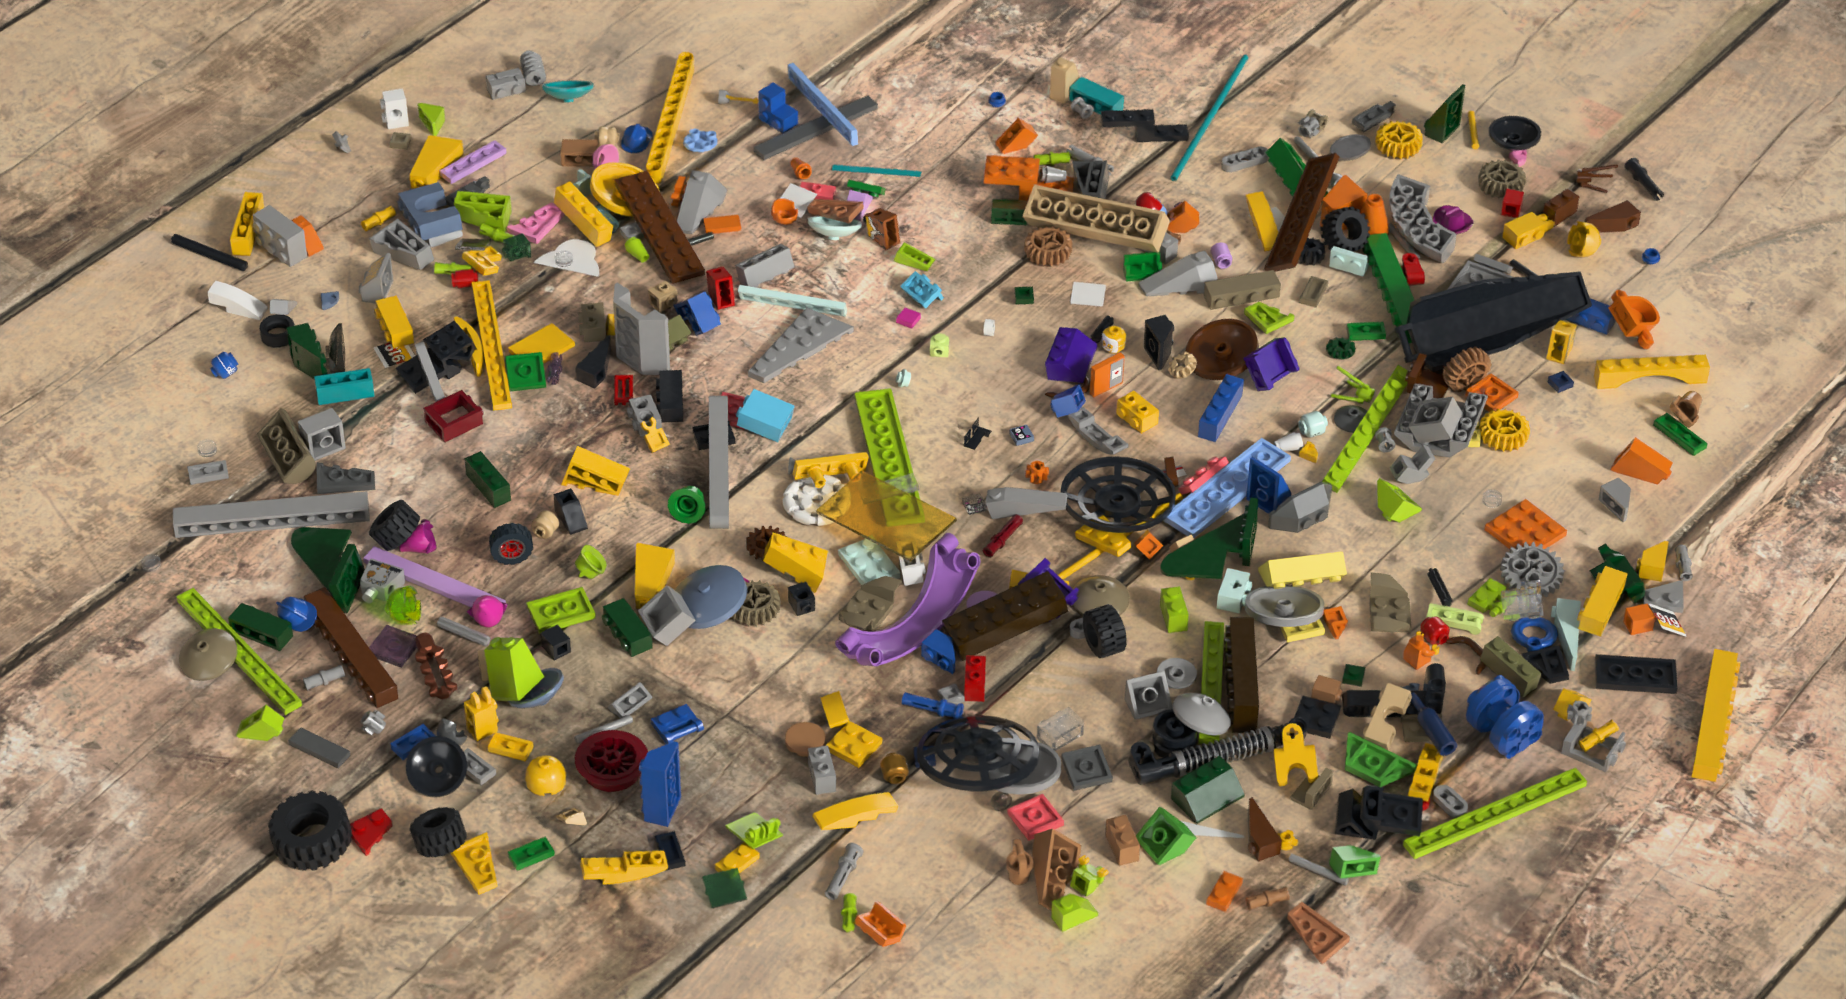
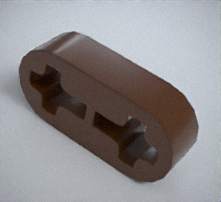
[1164,456,1179,487]

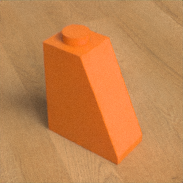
[1610,437,1673,485]

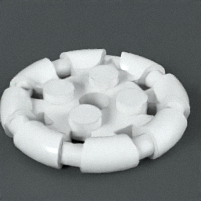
[782,474,852,526]

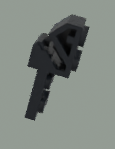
[396,321,475,394]
[1335,785,1423,840]

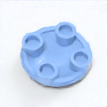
[683,128,718,152]

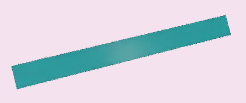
[832,165,922,177]

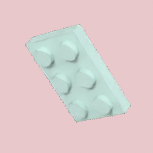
[838,536,901,585]

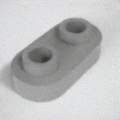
[1433,785,1468,818]

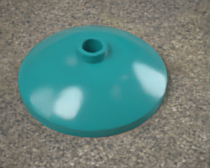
[542,80,594,102]

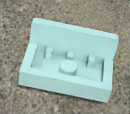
[1329,246,1369,276]

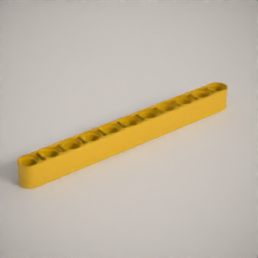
[646,52,694,184]

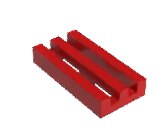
[614,375,633,405]

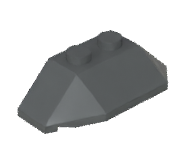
[1268,482,1332,533]

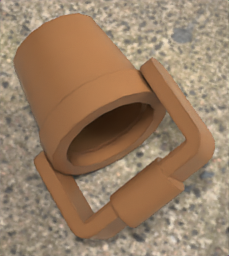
[1670,391,1702,428]
[1006,839,1033,885]

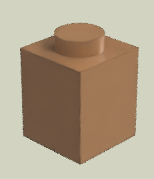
[1311,675,1343,704]

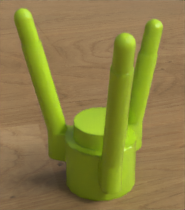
[1331,366,1375,404]

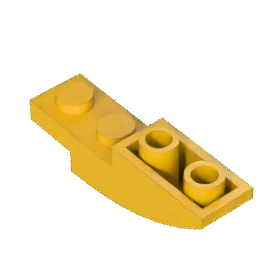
[580,851,668,885]

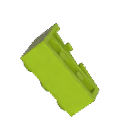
[454,191,512,232]

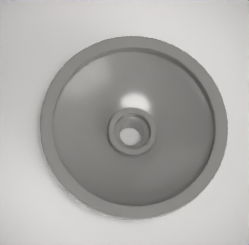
[1173,693,1230,735]

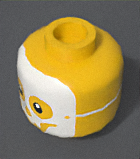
[1102,326,1126,354]

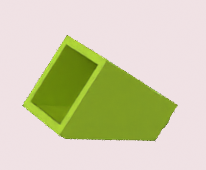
[484,637,544,701]

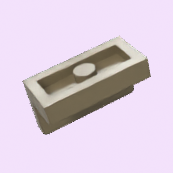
[1291,767,1333,810]

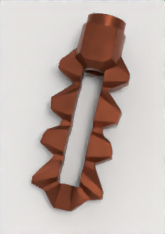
[415,633,457,699]

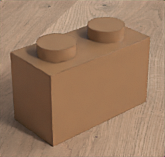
[561,139,598,167]
[1105,815,1140,866]

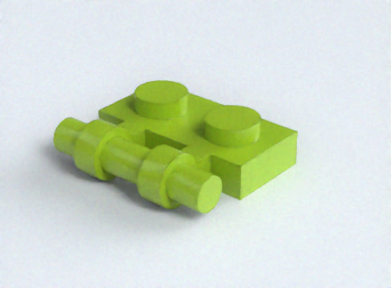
[1467,578,1517,617]

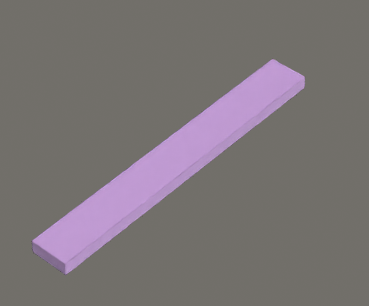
[363,546,506,608]

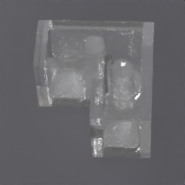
[1501,580,1544,621]

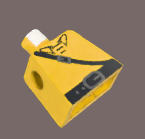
[1546,320,1577,364]

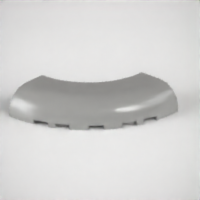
[1389,174,1457,263]

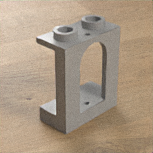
[1561,721,1626,772]

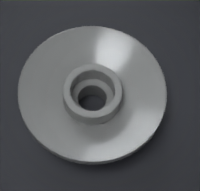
[1157,658,1197,689]

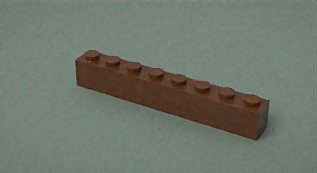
[304,587,399,708]

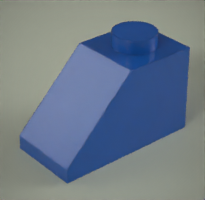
[1051,384,1086,418]

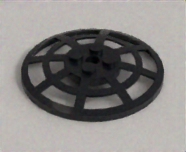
[1060,456,1176,533]
[917,715,1040,791]

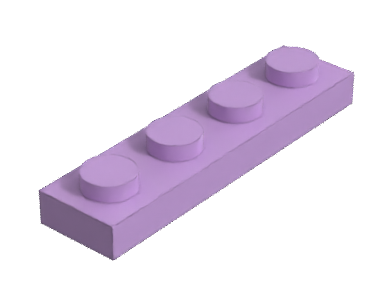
[440,140,506,184]

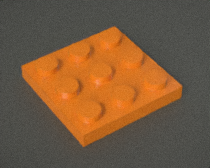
[1484,499,1567,549]

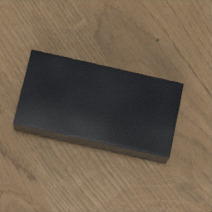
[655,831,686,871]

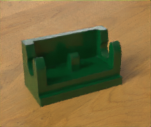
[991,199,1028,226]

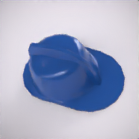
[621,124,653,153]
[276,597,317,632]

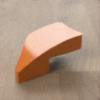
[1323,606,1348,639]

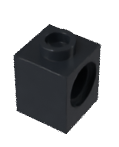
[788,582,815,616]

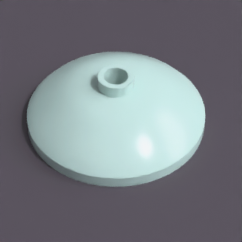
[808,216,862,240]

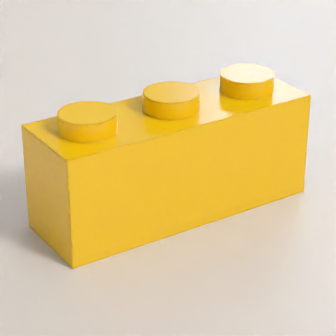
[374,295,414,348]

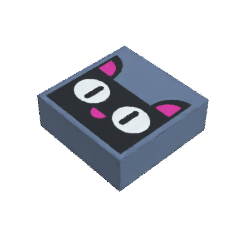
[1009,425,1034,446]

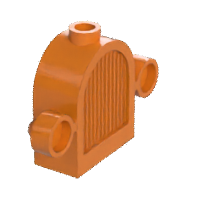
[1608,290,1660,349]

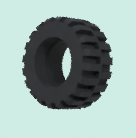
[268,791,352,871]

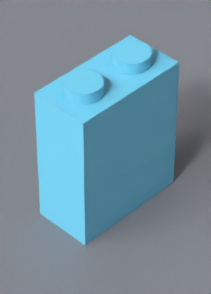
[736,389,795,442]

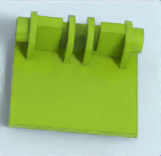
[725,812,783,849]

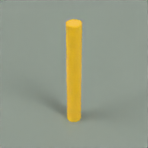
[1468,111,1479,149]

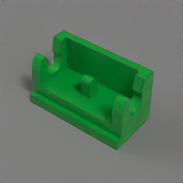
[1123,252,1162,282]

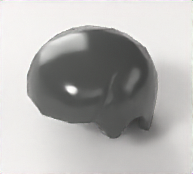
[436,719,467,746]

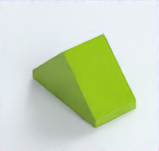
[418,103,445,136]

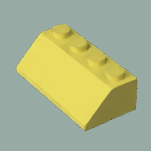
[1258,552,1347,589]

